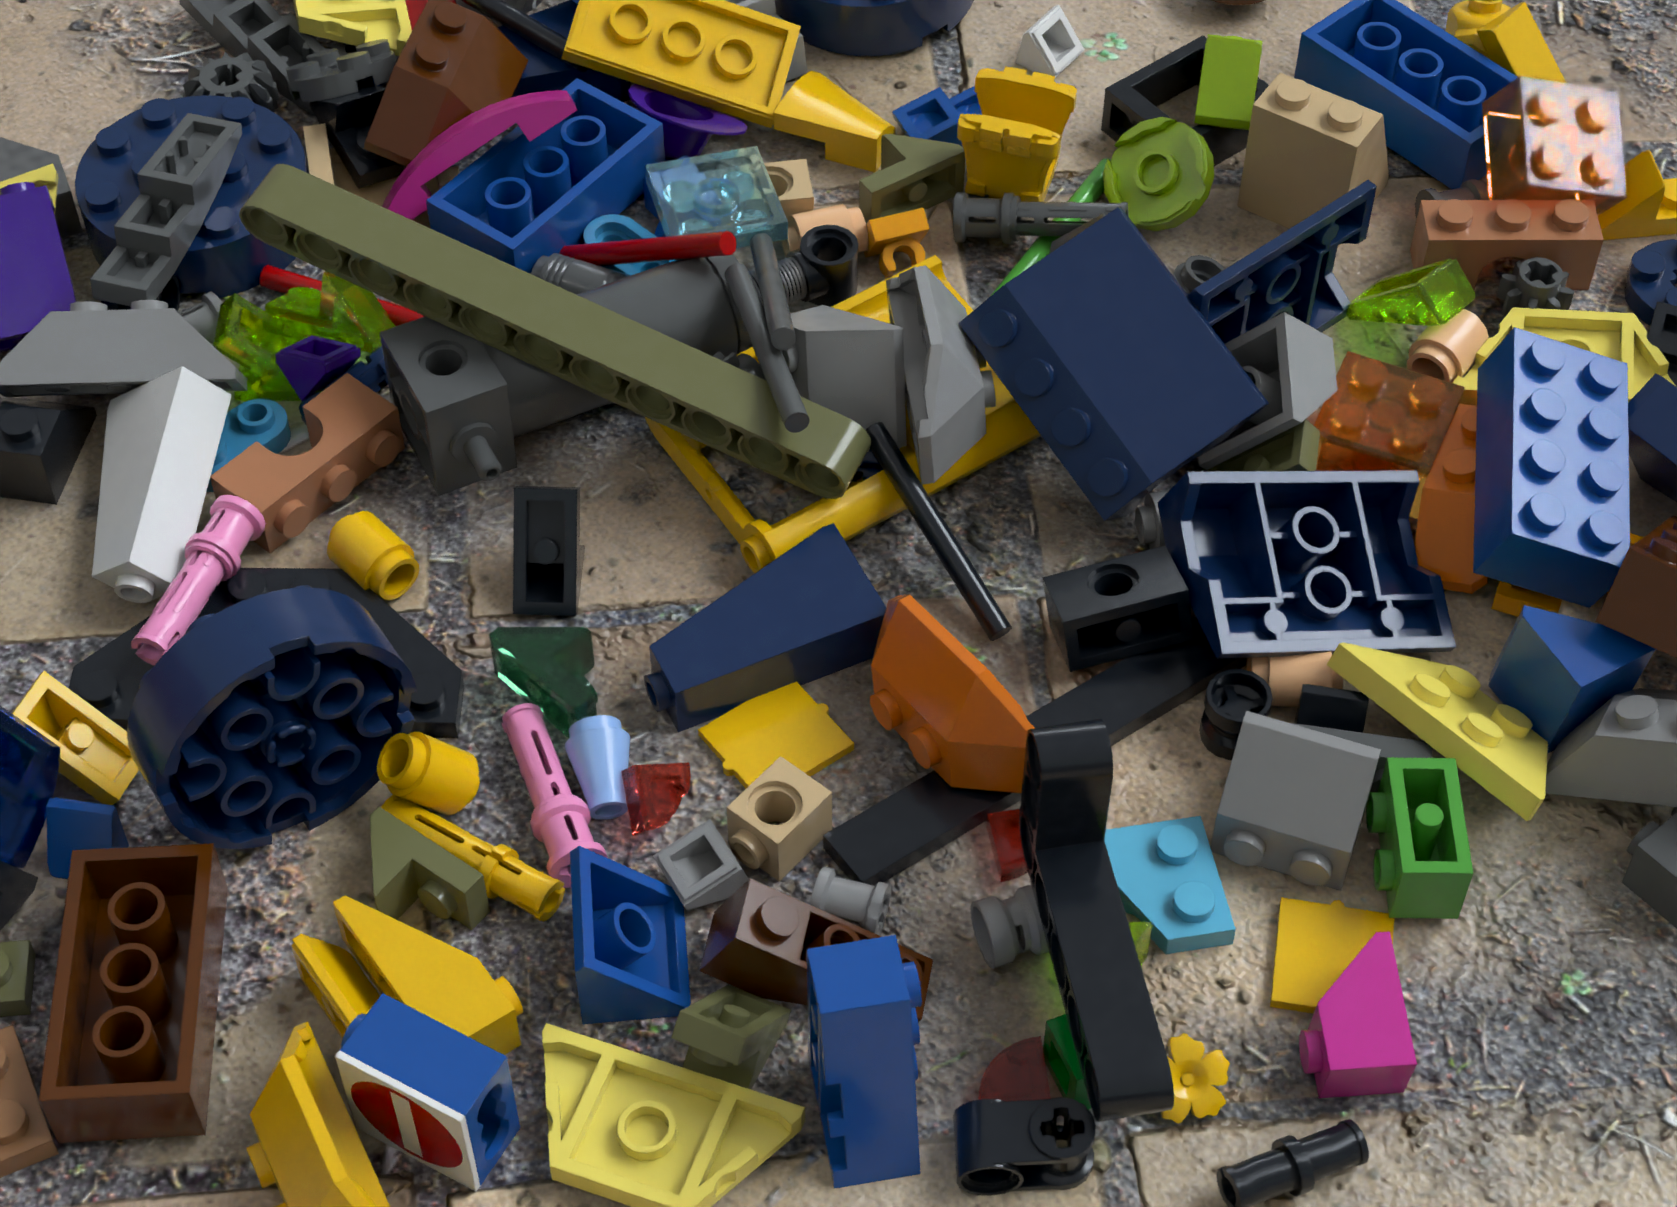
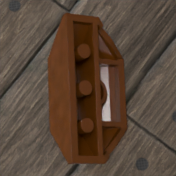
[363,0,529,166]

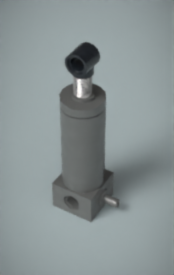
[380,225,859,496]

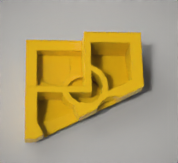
[773,71,896,172]

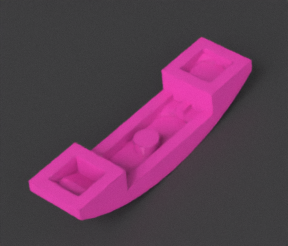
[382,90,577,220]

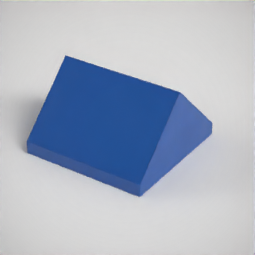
[1488,605,1656,754]
[570,846,691,1024]

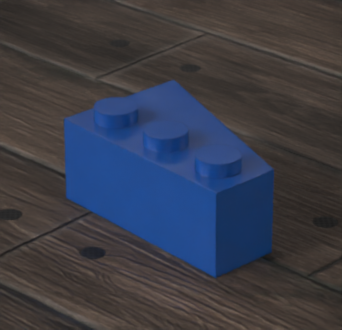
[807,935,922,1189]

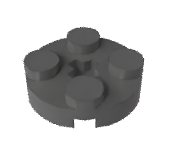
[286,39,397,102]

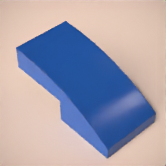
[892,86,982,147]

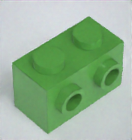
[1366,757,1473,919]

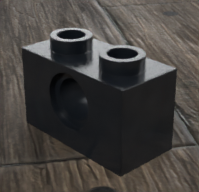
[1042,546,1194,672]

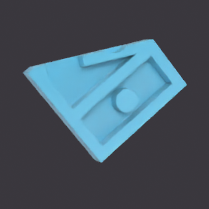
[1105,816,1236,954]

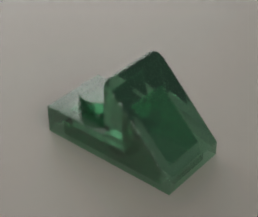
[489,627,598,738]

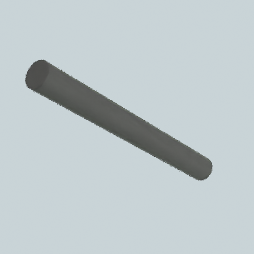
[750,233,796,350]
[724,263,810,433]

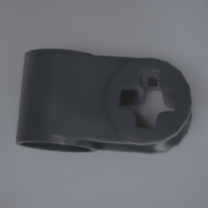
[953,1097,1096,1195]

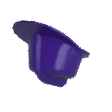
[628,84,748,164]

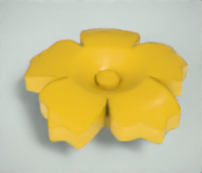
[1161,1033,1230,1124]

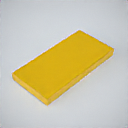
[561,0,801,128]

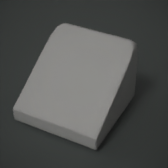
[653,819,749,910]

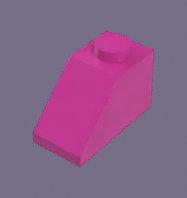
[1299,931,1417,1098]

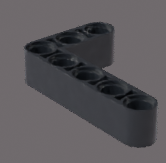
[1019,718,1174,1122]

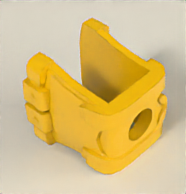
[957,66,1077,202]

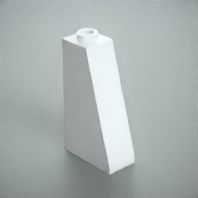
[92,366,232,603]

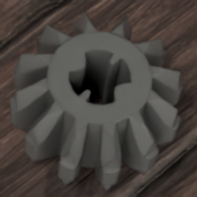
[183,51,279,112]

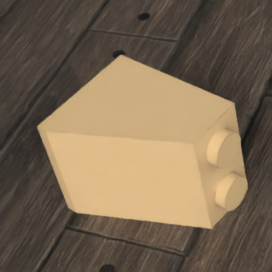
[1237,72,1389,249]

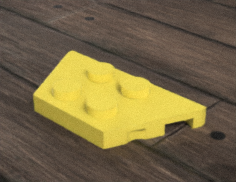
[293,0,412,56]
[1451,307,1676,406]
[1327,643,1548,821]
[542,1023,805,1207]

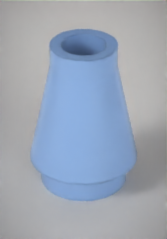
[564,715,630,820]

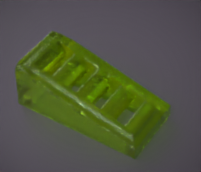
[1346,258,1475,326]

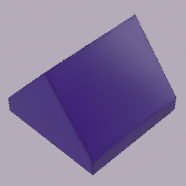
[276,335,361,401]

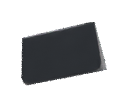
[1294,684,1369,733]

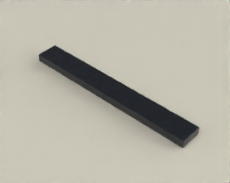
[823,617,1247,886]

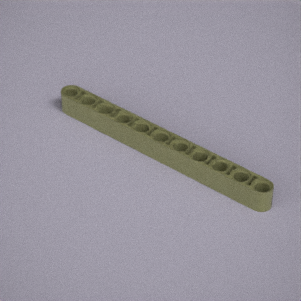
[239,164,871,499]

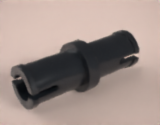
[1216,1119,1369,1207]

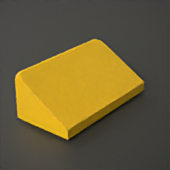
[1477,2,1573,126]
[291,934,380,1039]

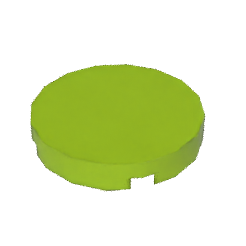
[1103,117,1215,232]

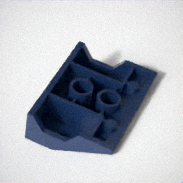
[1188,180,1377,344]
[959,207,1269,521]
[1158,470,1456,658]

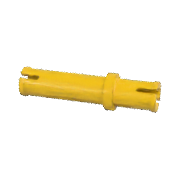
[381,795,565,922]

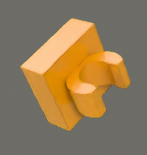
[864,207,930,277]

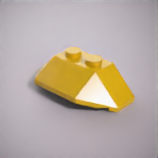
[246,1021,390,1207]

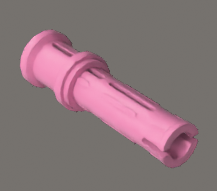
[131,495,266,665]
[501,703,607,888]

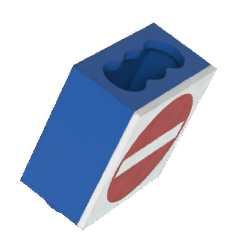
[335,993,520,1192]

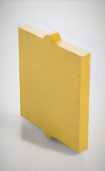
[698,682,854,789]
[1270,897,1394,1014]

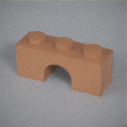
[1410,199,1603,290]
[210,373,405,554]

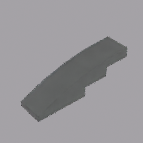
[179,0,326,116]
[90,113,242,306]

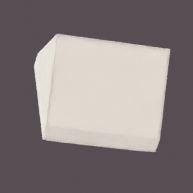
[1015,5,1084,77]

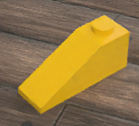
[333,895,523,1055]

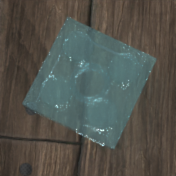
[646,146,788,248]

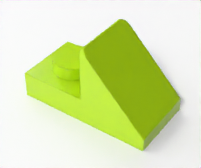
[1194,34,1263,130]

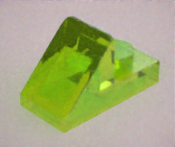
[263,271,396,353]
[213,293,321,401]

